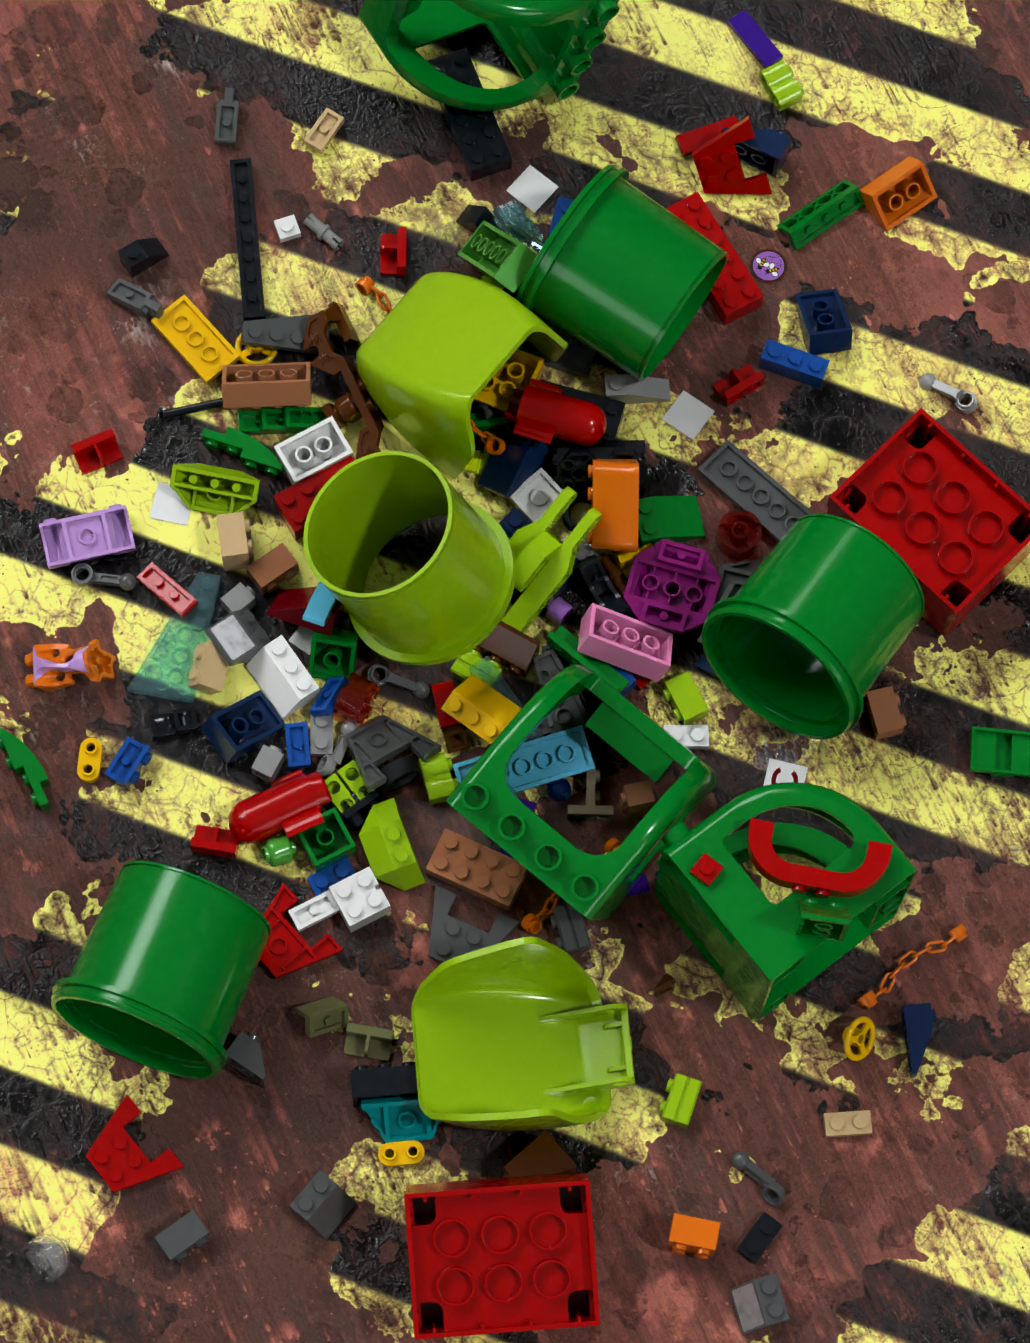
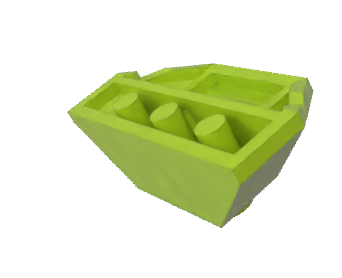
[170,463,260,515]
[359,797,426,891]

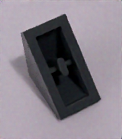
[456,205,504,233]

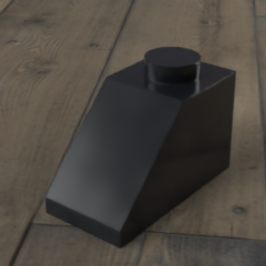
[118,238,169,278]

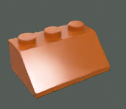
[860,156,938,231]

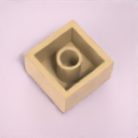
[217,512,254,571]

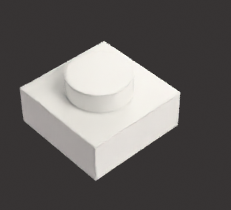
[274,214,301,243]

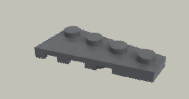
[241,314,329,355]
[533,648,590,734]

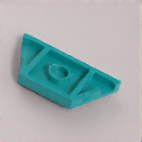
[361,1095,441,1143]

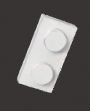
[663,725,709,749]
[288,890,339,932]

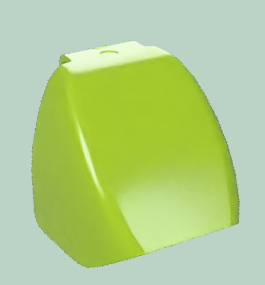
[356,272,568,479]
[411,937,635,1131]

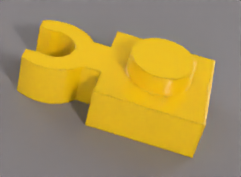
[617,543,653,570]

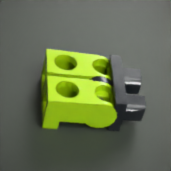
[324,759,380,830]

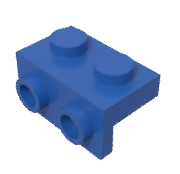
[104,736,152,789]

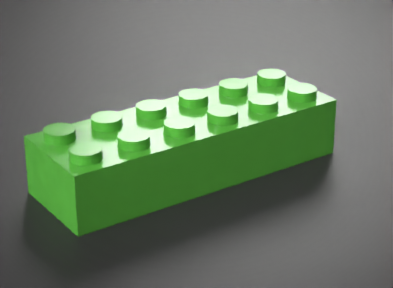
[457,220,537,293]

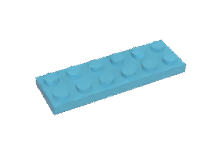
[453,725,596,793]

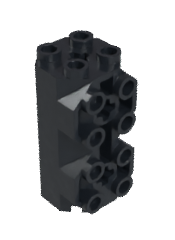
[552,440,646,494]

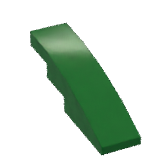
[236,406,327,435]

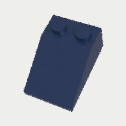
[721,128,791,178]
[794,288,853,355]
[478,424,551,499]
[201,690,285,764]

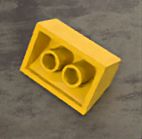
[441,674,522,744]

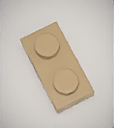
[303,107,345,154]
[823,1110,872,1138]

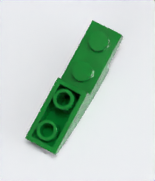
[201,427,284,478]
[0,728,51,812]

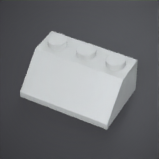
[274,416,354,485]
[246,635,320,720]

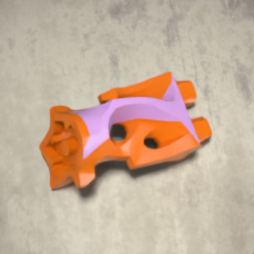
[25,639,116,692]

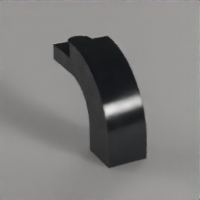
[576,554,635,619]

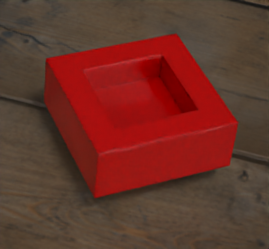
[690,853,723,887]

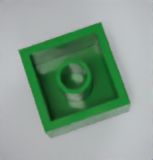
[296,807,357,872]

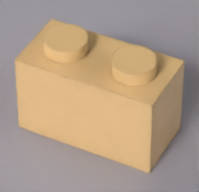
[188,641,228,695]

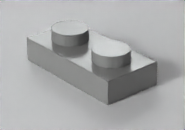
[310,713,333,756]

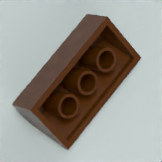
[473,621,540,678]

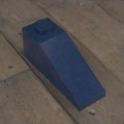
[900,1003,936,1078]

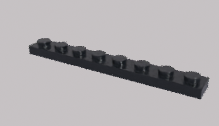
[230,158,266,321]

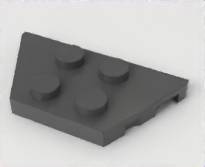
[714,555,766,605]

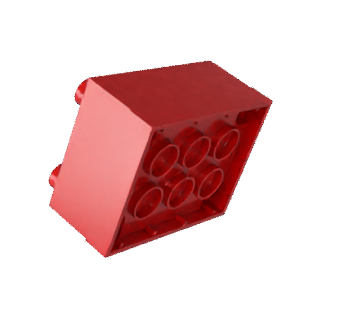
[827,408,1030,637]
[404,1171,600,1340]

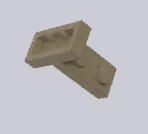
[567,762,613,821]

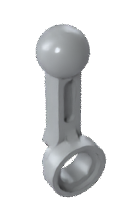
[919,373,978,414]
[316,720,358,777]

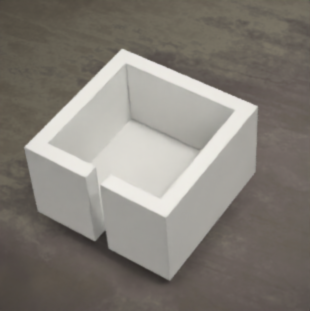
[329,867,391,933]

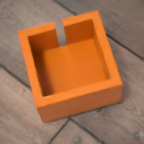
[667,1213,721,1260]

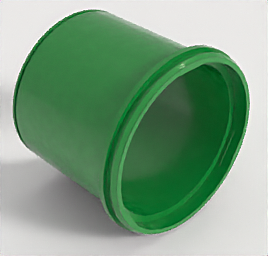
[516,165,729,382]
[701,513,925,739]
[51,861,272,1080]

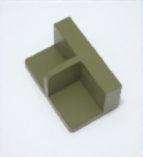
[295,996,349,1038]
[344,1023,394,1062]

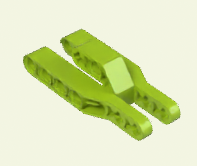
[501,486,603,633]

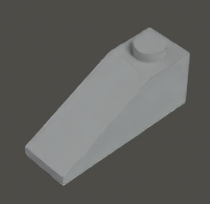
[603,374,671,404]

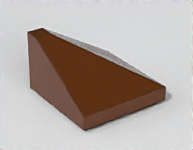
[441,726,470,754]
[653,973,676,997]

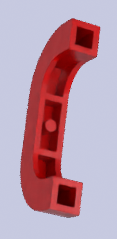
[747,818,893,898]

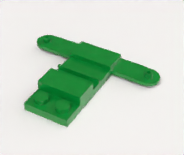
[969,726,1030,778]

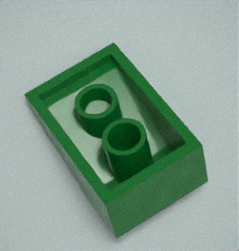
[638,495,706,548]
[795,899,850,942]

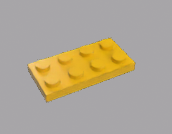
[151,294,241,385]

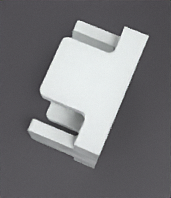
[509,467,563,522]

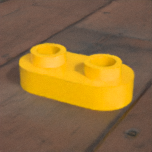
[77,738,103,783]
[378,1140,425,1167]

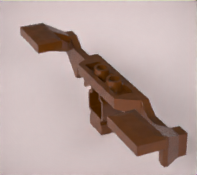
[303,301,409,460]

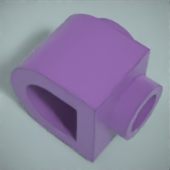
[545,596,574,627]

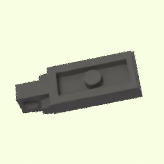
[214,87,239,146]
[106,278,164,319]

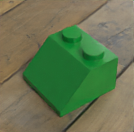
[308,628,360,684]

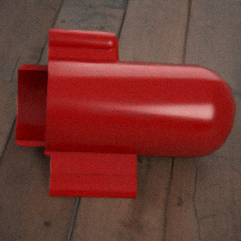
[503,378,607,446]
[228,768,332,844]

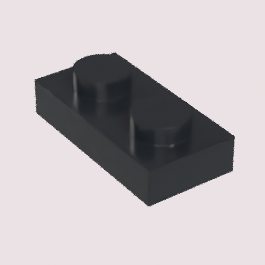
[736,1212,783,1264]

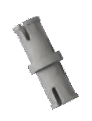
[303,213,344,251]

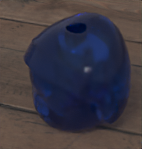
[547,778,572,802]

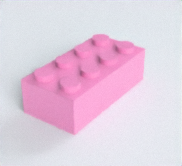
[577,603,673,682]

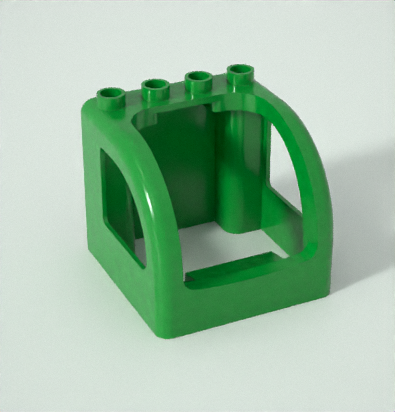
[358,0,620,111]
[446,664,717,921]
[654,782,918,1023]

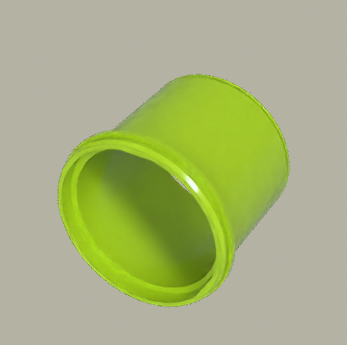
[303,451,516,666]

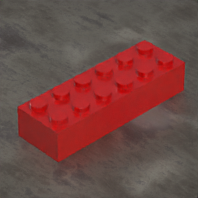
[666,192,764,326]

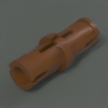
[599,554,627,598]

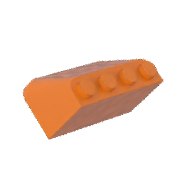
[587,459,639,552]

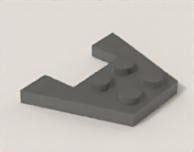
[346,715,441,793]
[428,886,519,963]

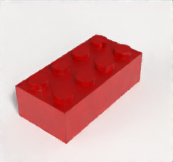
[273,455,354,541]

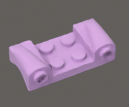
[39,504,136,570]

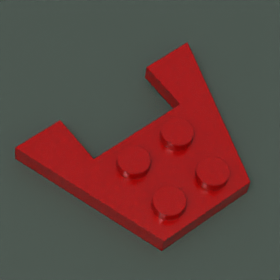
[692,115,772,195]
[260,883,344,979]
[85,1095,184,1193]

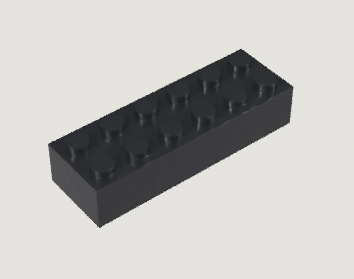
[427,48,512,182]

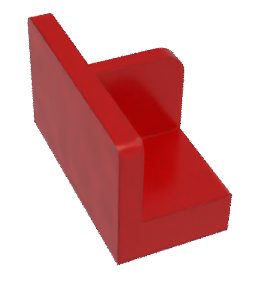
[380,227,407,275]
[713,364,765,407]
[71,428,123,475]
[190,824,240,859]

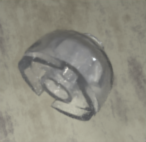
[25,1234,70,1283]

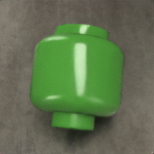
[261,835,296,867]

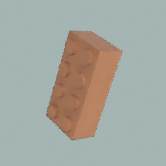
[221,362,312,410]
[426,828,528,911]

